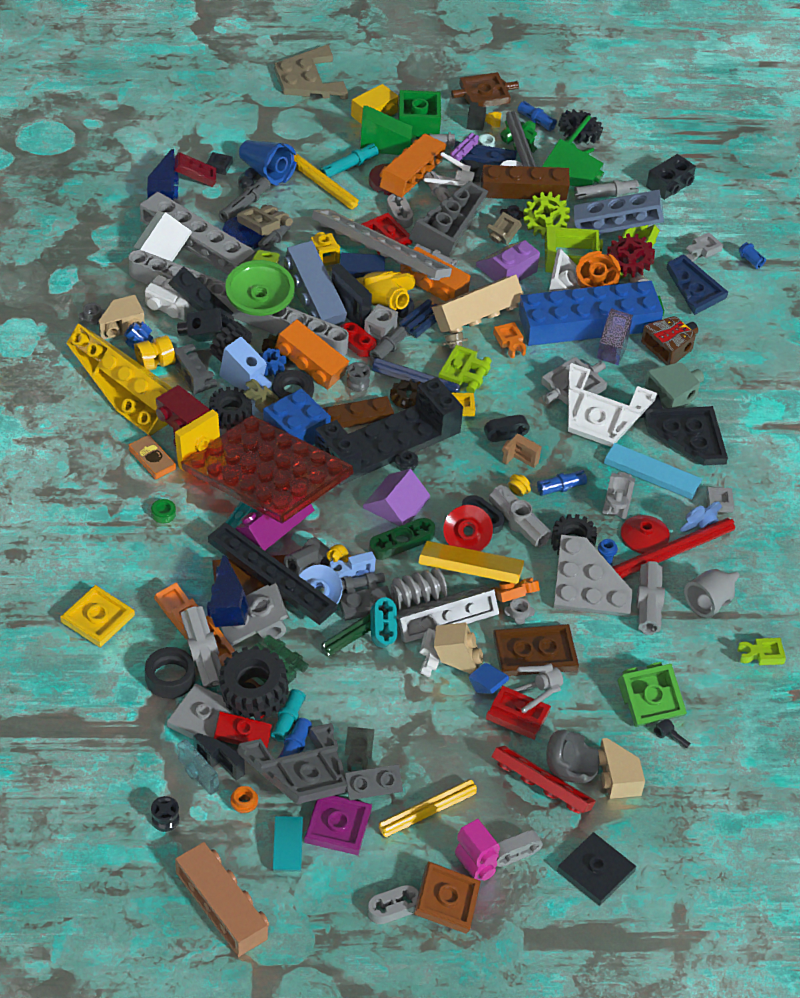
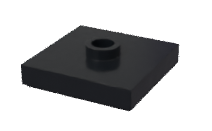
[557,832,636,906]

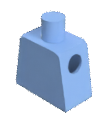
[219,336,272,391]

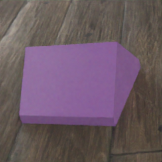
[363,469,430,526]

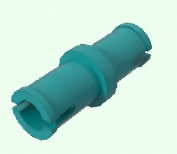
[271,689,306,743]

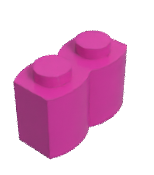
[455,819,500,881]

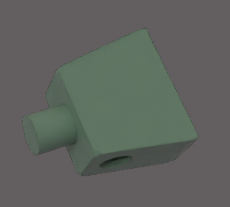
[645,363,704,408]

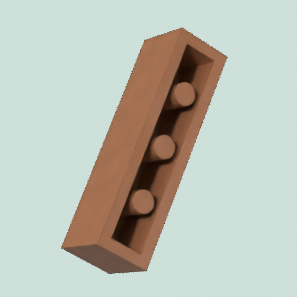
[175,842,269,957]

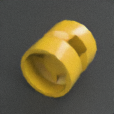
[134,335,176,371]

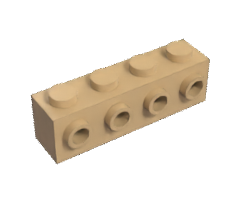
[432,275,524,334]

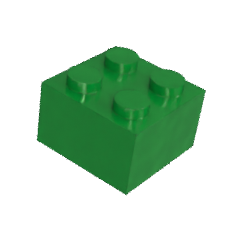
[398,90,441,137]

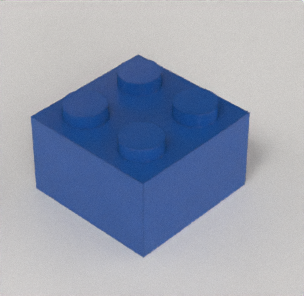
[263,388,331,456]

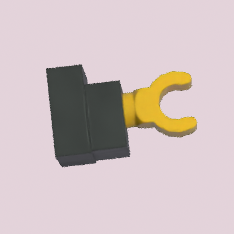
[467,102,502,131]

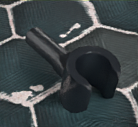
[654,719,691,748]

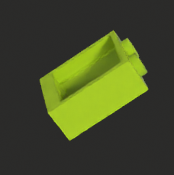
[545,227,603,273]

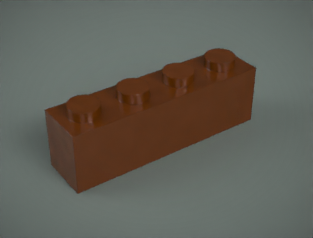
[481,165,570,201]

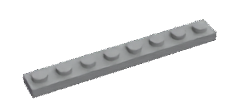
[312,209,452,280]

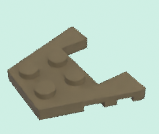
[274,45,348,99]

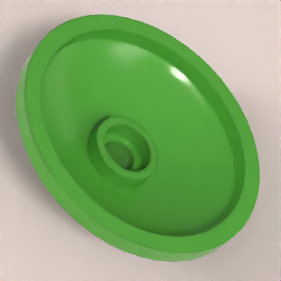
[225,260,295,316]

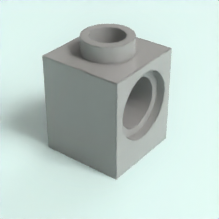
[364,304,398,343]

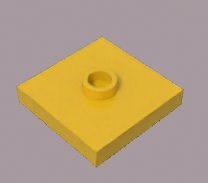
[175,409,221,471]
[60,585,135,648]

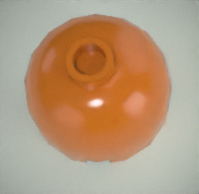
[576,251,621,288]

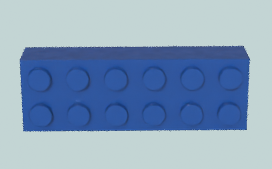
[519,281,663,346]

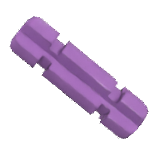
[450,133,479,161]

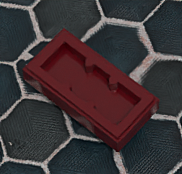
[175,152,216,187]

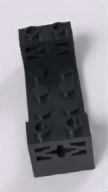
[315,377,463,486]

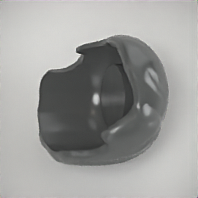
[546,729,599,783]

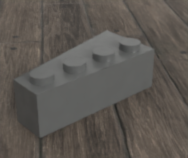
[409,181,488,257]

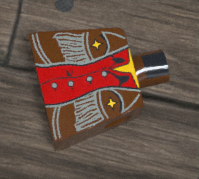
[641,316,699,366]

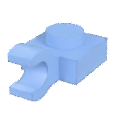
[329,551,376,580]

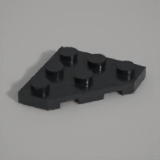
[643,406,728,466]

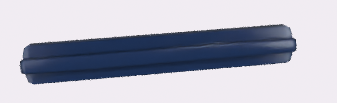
[372,358,460,393]

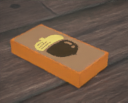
[129,435,176,480]

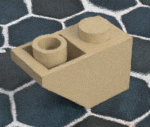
[99,295,145,339]
[434,622,483,674]
[597,738,645,799]

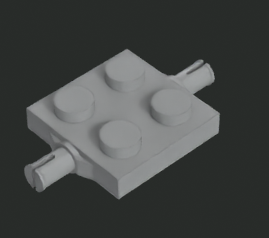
[541,357,607,406]

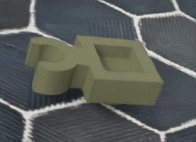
[244,379,280,413]

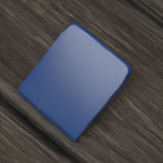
[469,663,509,694]

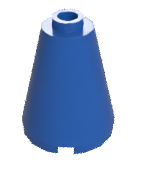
[239,140,297,186]

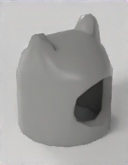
[684,569,740,618]

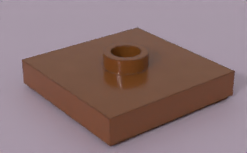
[414,861,481,934]

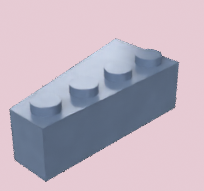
[284,241,347,327]

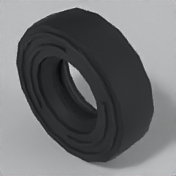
[272,370,314,399]

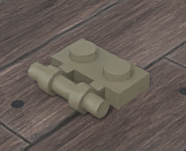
[237,204,293,236]

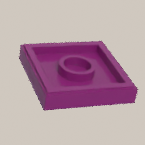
[304,795,372,855]

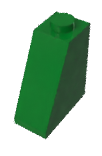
[360,106,416,155]
[542,139,604,187]

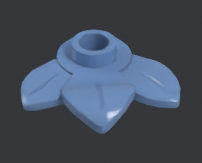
[680,501,722,532]

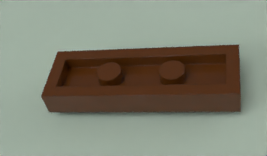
[323,396,394,428]

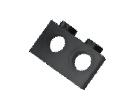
[646,154,696,200]

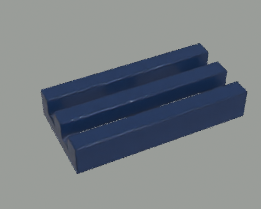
[399,299,438,338]

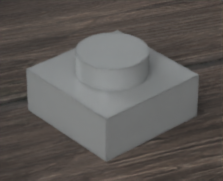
[706,487,734,513]

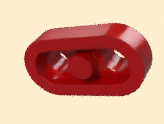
[340,322,377,357]

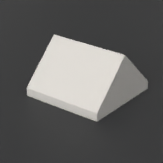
[134,211,192,262]
[549,249,580,292]

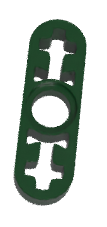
[369,518,435,560]

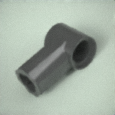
[283,537,333,575]

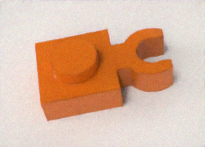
[493,322,526,358]
[491,577,540,602]

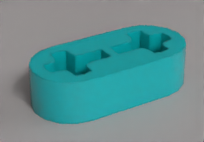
[370,597,397,648]

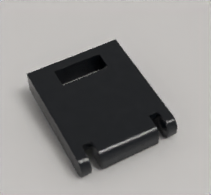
[331,264,372,329]

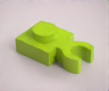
[737,638,786,665]

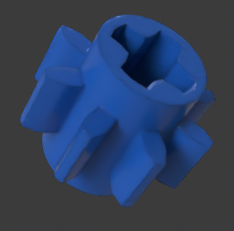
[124,321,153,350]
[259,348,286,377]

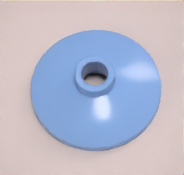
[299,565,343,604]

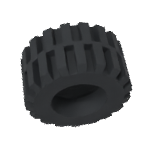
[219,646,289,720]

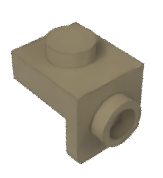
[486,212,522,245]

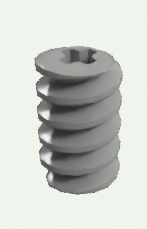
[390,568,447,610]

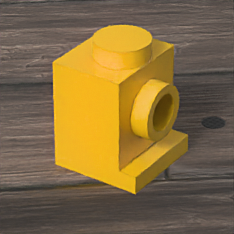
[311,232,340,266]

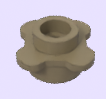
[442,332,468,349]

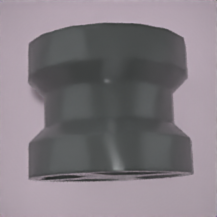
[346,362,370,392]

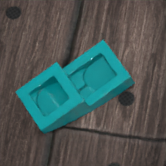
[273,816,303,872]

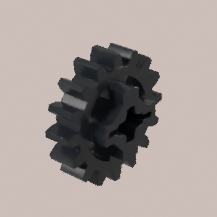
[558,109,603,145]

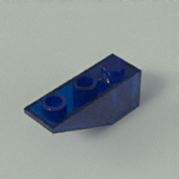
[147,149,179,201]
[207,555,249,627]

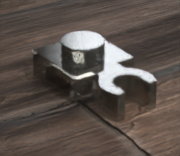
[345,727,375,772]

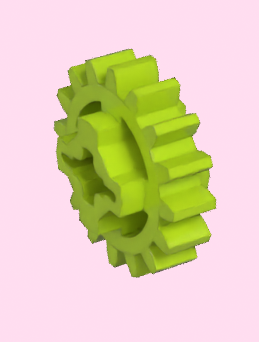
[524,192,570,239]

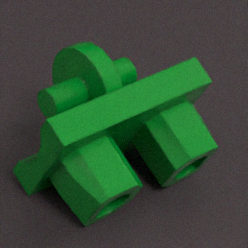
[500,120,537,153]

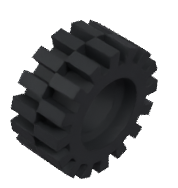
[210,321,252,362]
[209,387,252,431]
[551,514,597,555]

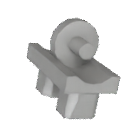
[602,472,636,519]

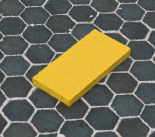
[419,541,525,584]

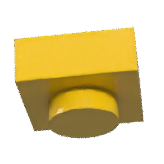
[452,393,475,416]

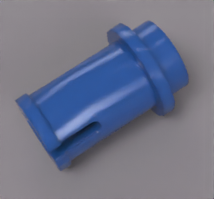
[739,242,766,269]
[598,539,618,566]

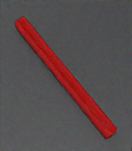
[612,518,736,579]

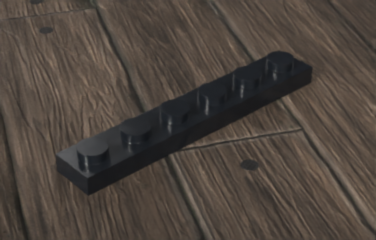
[208,522,337,625]

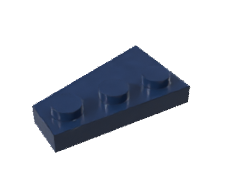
[666,254,728,315]

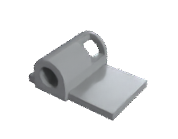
[217,583,288,646]

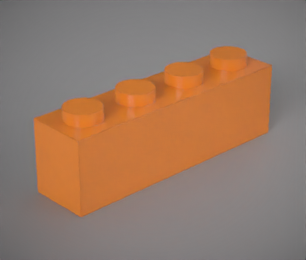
[380,134,446,198]

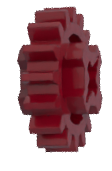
[607,233,655,278]

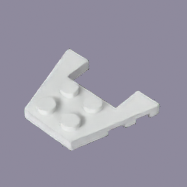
[568,363,657,447]

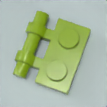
[438,345,492,393]

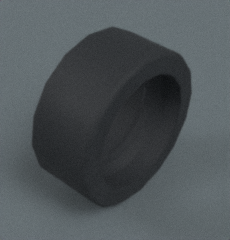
[145,647,196,699]

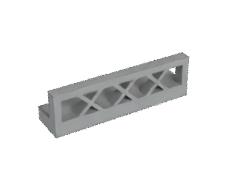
[397,585,499,643]

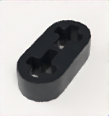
[484,415,530,442]

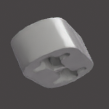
[387,194,413,228]
[497,830,543,867]
[367,885,419,924]

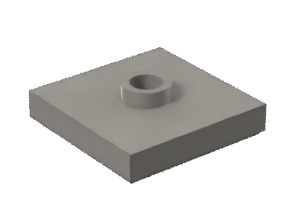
[167,684,234,741]

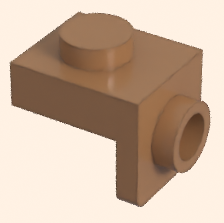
[502,433,541,468]

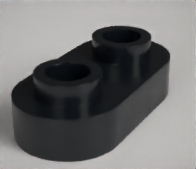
[462,495,504,534]

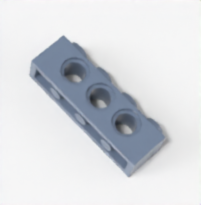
[574,190,664,234]

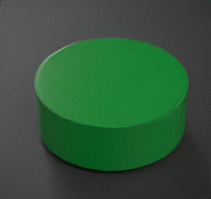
[151,499,176,523]

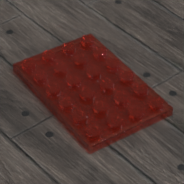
[181,415,354,524]

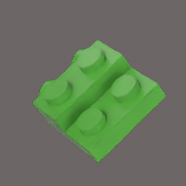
[617,662,687,727]

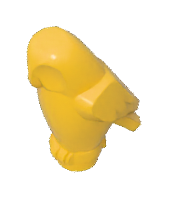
[357,271,415,310]

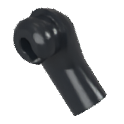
[238,168,256,188]

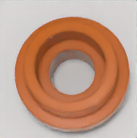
[230,786,258,813]

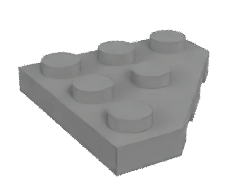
[553,535,632,617]

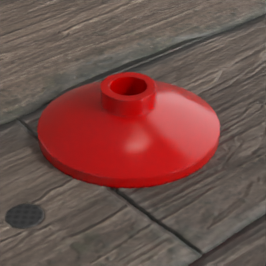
[443,505,493,551]
[621,515,670,554]

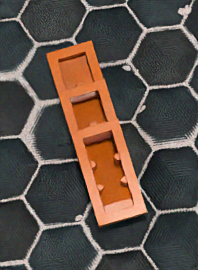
[154,582,235,666]

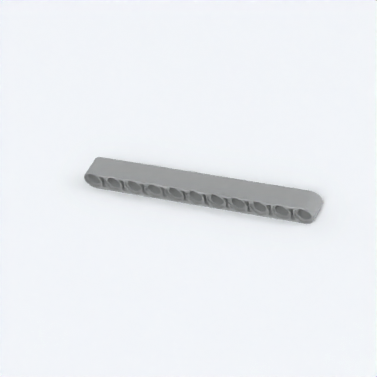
[129,250,349,356]

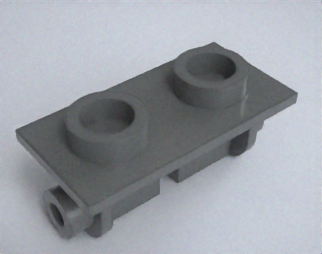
[345,764,403,800]

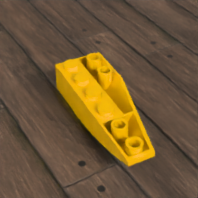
[66,323,172,436]

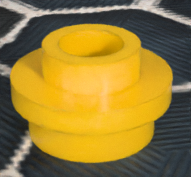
[508,474,531,497]

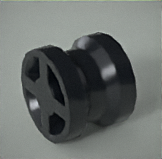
[151,796,180,832]

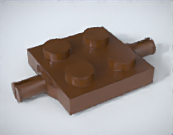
[451,72,519,107]

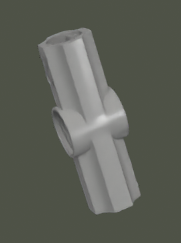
[489,485,552,548]
[636,561,665,635]
[181,606,222,688]

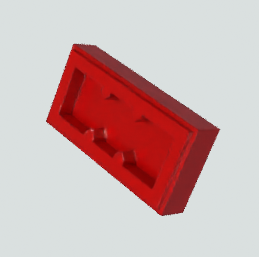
[213,711,272,748]

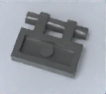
[339,572,392,621]

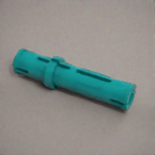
[319,143,379,178]

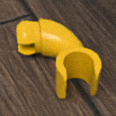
[327,544,352,562]

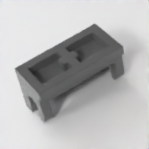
[173,344,217,394]

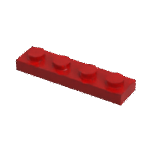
[491,746,596,814]

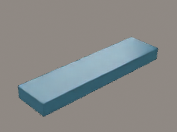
[604,443,702,500]

